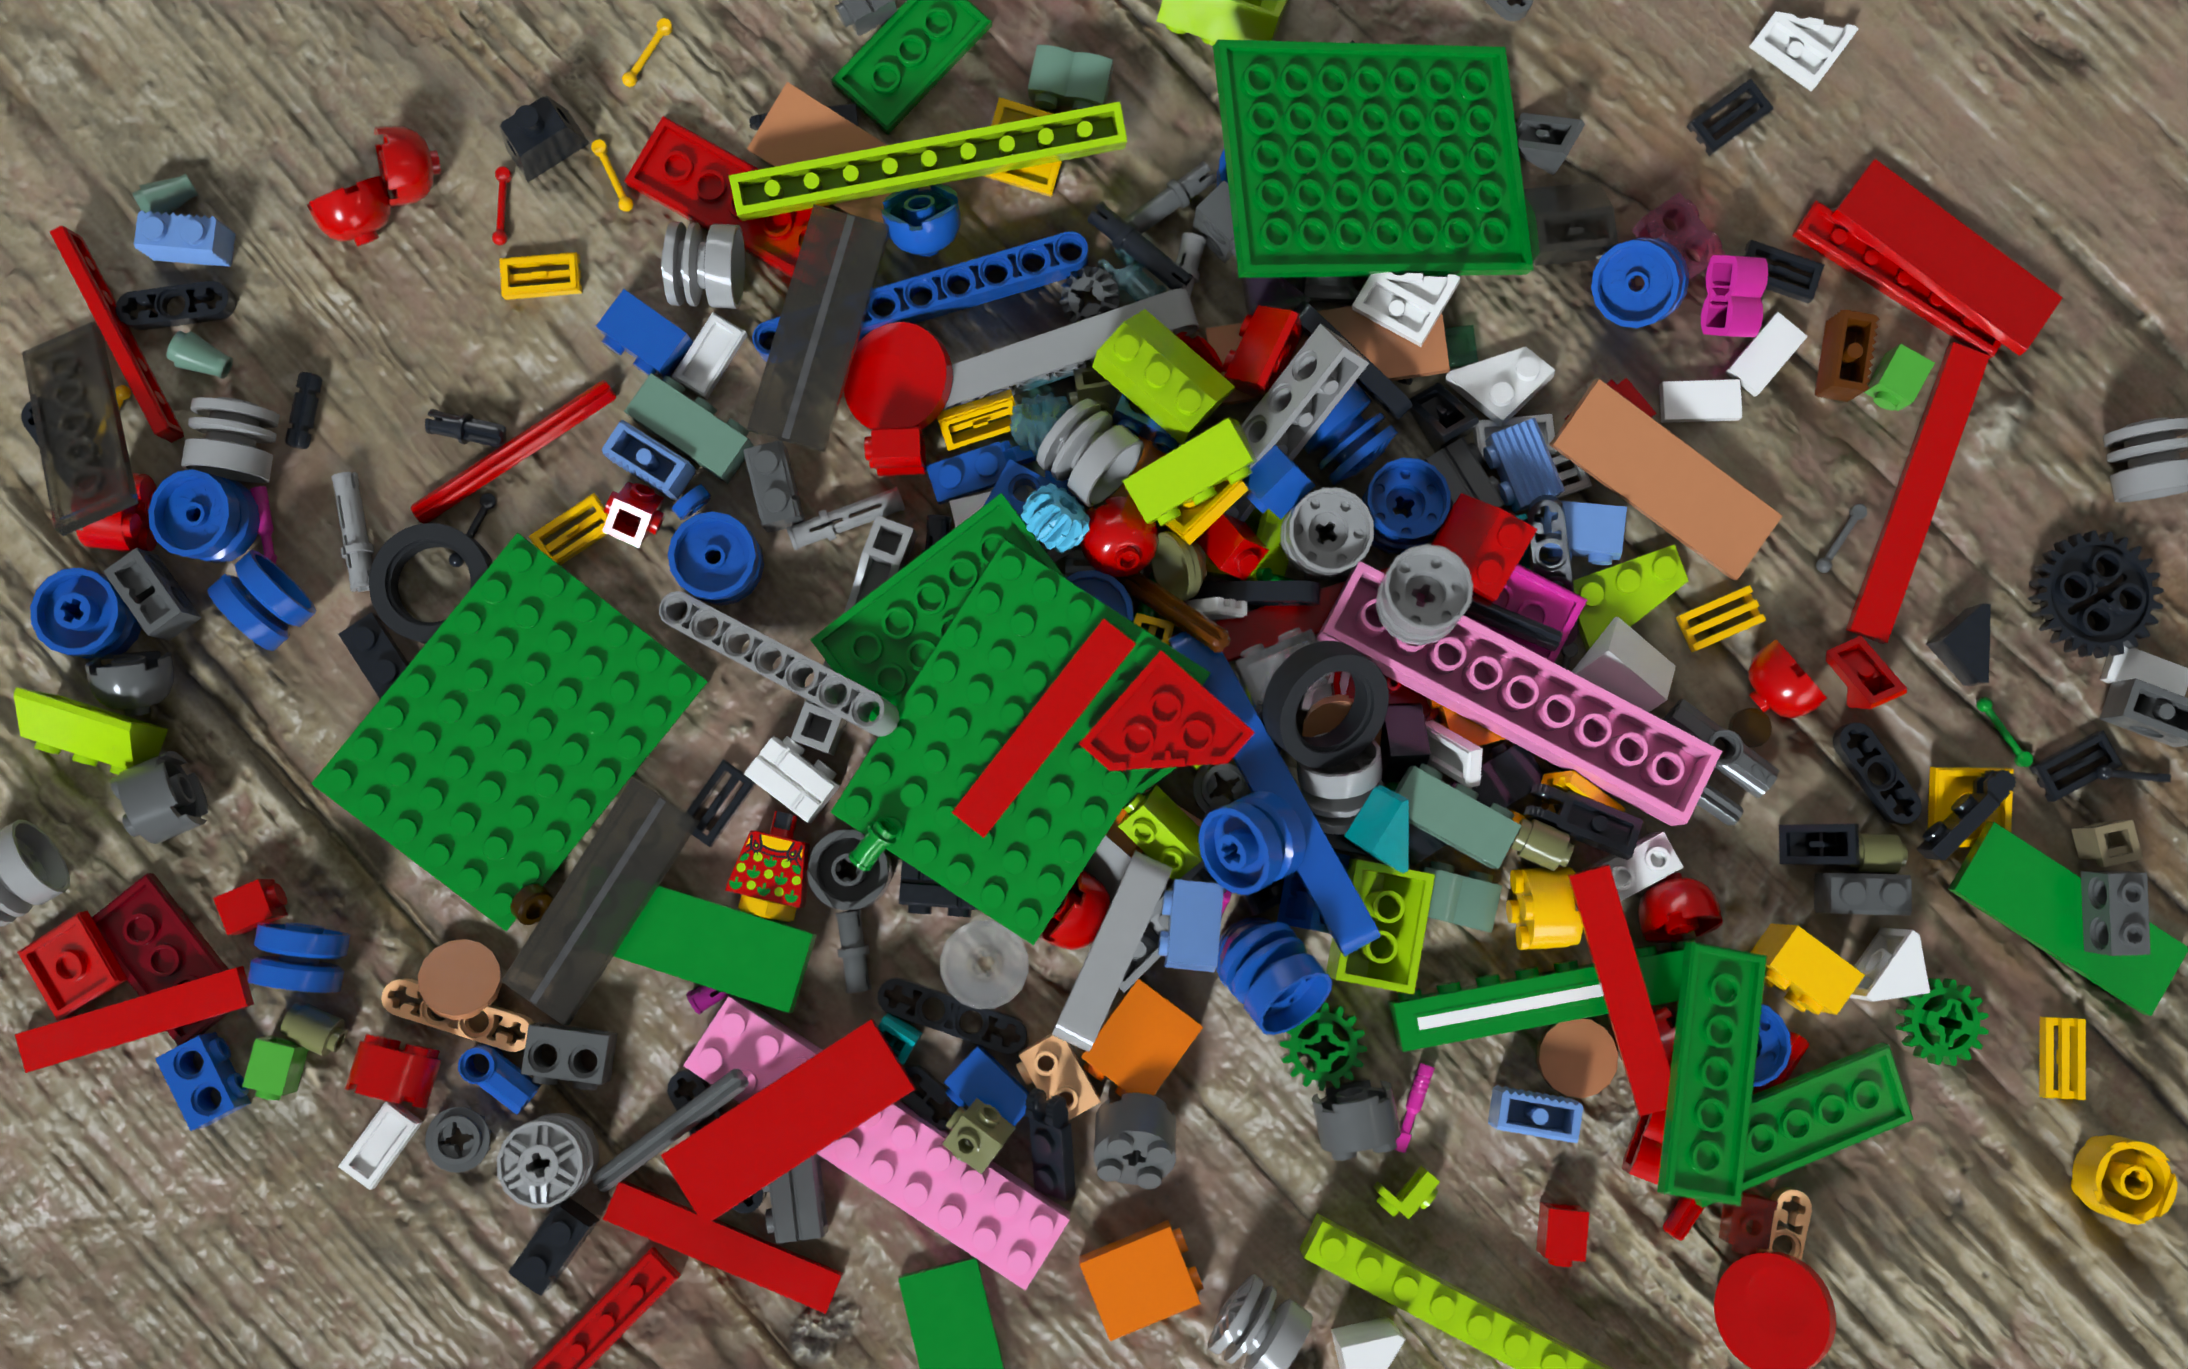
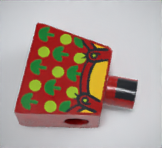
[725,811,810,908]

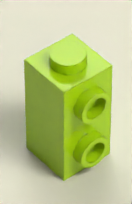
[1118,785,1203,880]

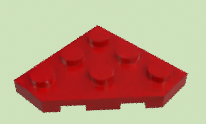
[1079,650,1255,771]

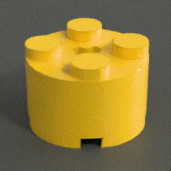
[1506,867,1583,950]
[2071,1135,2177,1225]

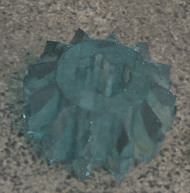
[1010,392,1073,456]

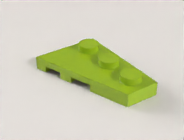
[1562,544,1689,652]

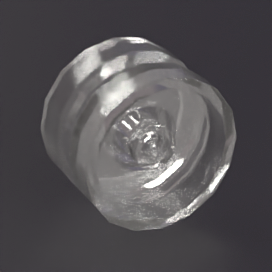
[940,919,1030,1009]

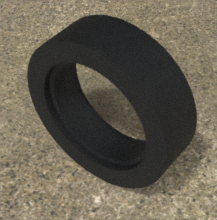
[369,523,493,644]
[1263,641,1389,768]

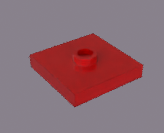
[17,910,127,1021]

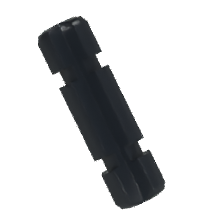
[285,372,323,449]

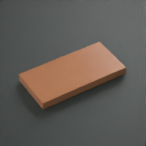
[747,82,892,235]

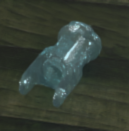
[1098,249,1167,302]

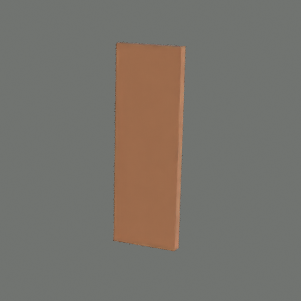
[1206,306,1450,406]
[1549,379,1782,580]

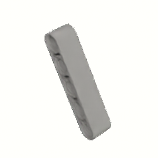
[1052,851,1173,1052]

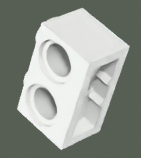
[1582,832,1683,902]

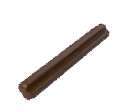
[1115,572,1231,652]

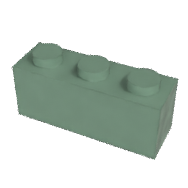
[624,373,754,484]
[1395,764,1522,868]

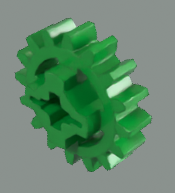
[1896,978,1989,1066]
[1278,1002,1367,1091]

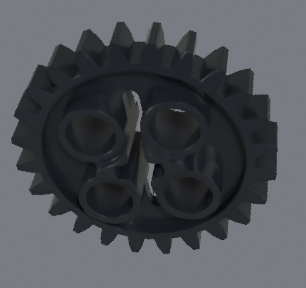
[2028,530,2164,659]

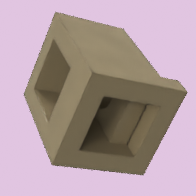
[2071,819,2143,867]

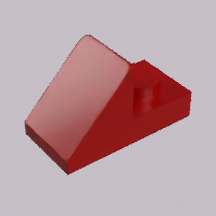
[1825,636,1907,709]

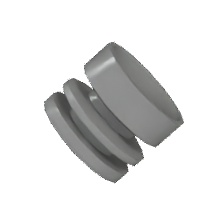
[661,221,745,309]
[181,397,280,483]
[1036,398,1144,507]
[2103,417,2188,503]
[1280,488,1374,577]
[1376,544,1473,645]
[1296,732,1384,834]
[0,820,70,927]
[497,1113,599,1208]
[1207,1274,1313,1369]

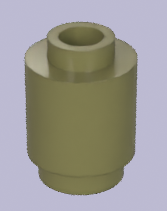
[1510,818,1574,871]
[1844,833,1908,875]
[280,1003,347,1056]

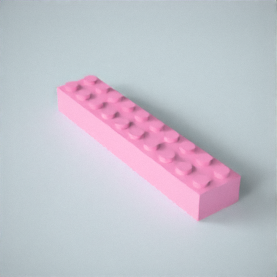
[1316,561,1722,826]
[683,995,1070,1291]

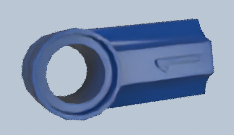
[458,1043,541,1115]

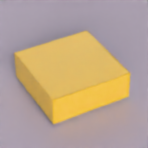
[738,894,797,922]

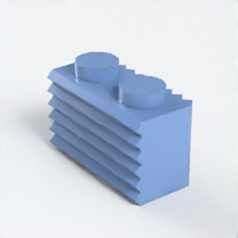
[134,210,235,267]
[1483,418,1565,513]
[602,420,696,500]
[1488,1085,1583,1143]

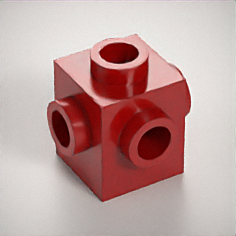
[602,482,665,548]

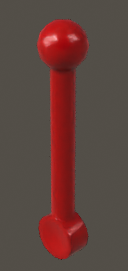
[492,166,512,246]

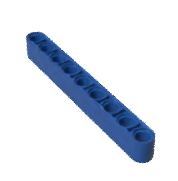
[752,231,1088,365]
[1168,631,1381,956]

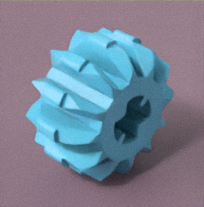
[1021,483,1090,553]

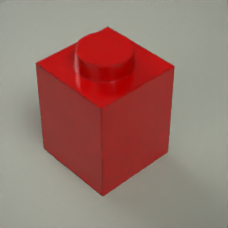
[1197,513,1269,581]
[213,879,288,935]
[1536,1202,1589,1267]

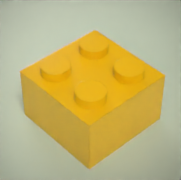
[1750,923,1865,1015]

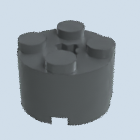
[110,751,208,844]
[808,829,893,910]
[1311,1080,1401,1161]
[1094,1093,1176,1189]

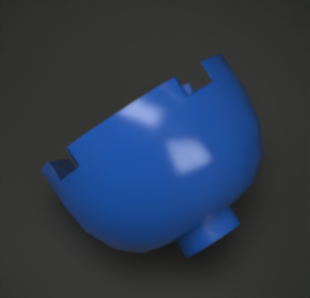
[881,184,961,257]

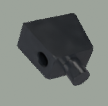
[499,96,590,182]

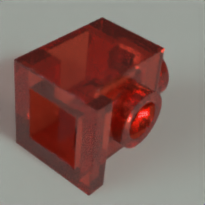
[1719,1192,1778,1255]

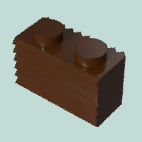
[1815,310,1880,402]

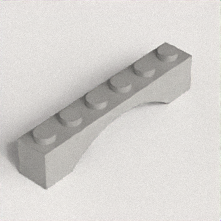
[791,515,917,756]

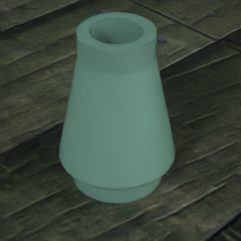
[132,174,198,214]
[167,331,233,379]

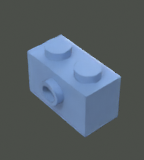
[1540,501,1627,565]
[1158,879,1224,972]

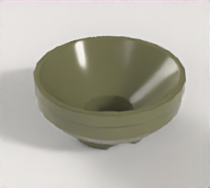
[1150,531,1207,602]

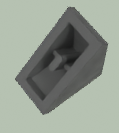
[1515,113,1585,176]

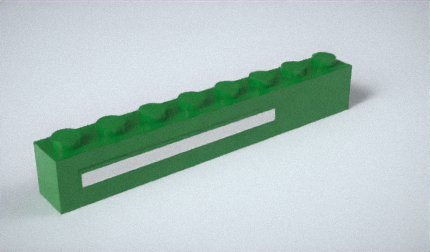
[1388,938,1695,1052]

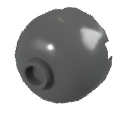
[85,651,174,716]

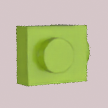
[1373,1166,1440,1219]

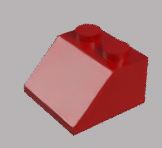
[1222,305,1303,400]
[1431,493,1538,602]

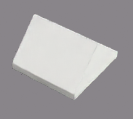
[1572,617,1676,712]
[1849,928,1930,1001]
[1331,1317,1406,1369]

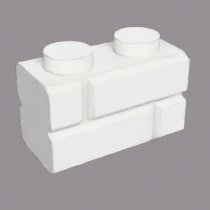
[744,736,840,823]

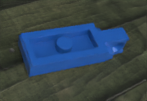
[926,440,1036,505]

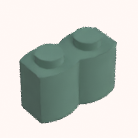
[1027,45,1113,110]
[1419,861,1502,933]

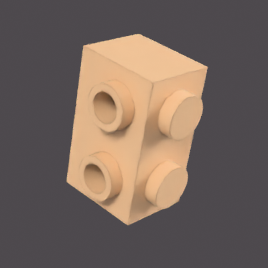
[1016,1033,1101,1121]

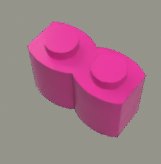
[1701,255,1768,337]

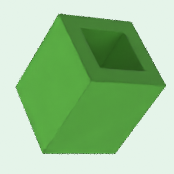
[1864,343,1935,411]
[242,1035,308,1100]

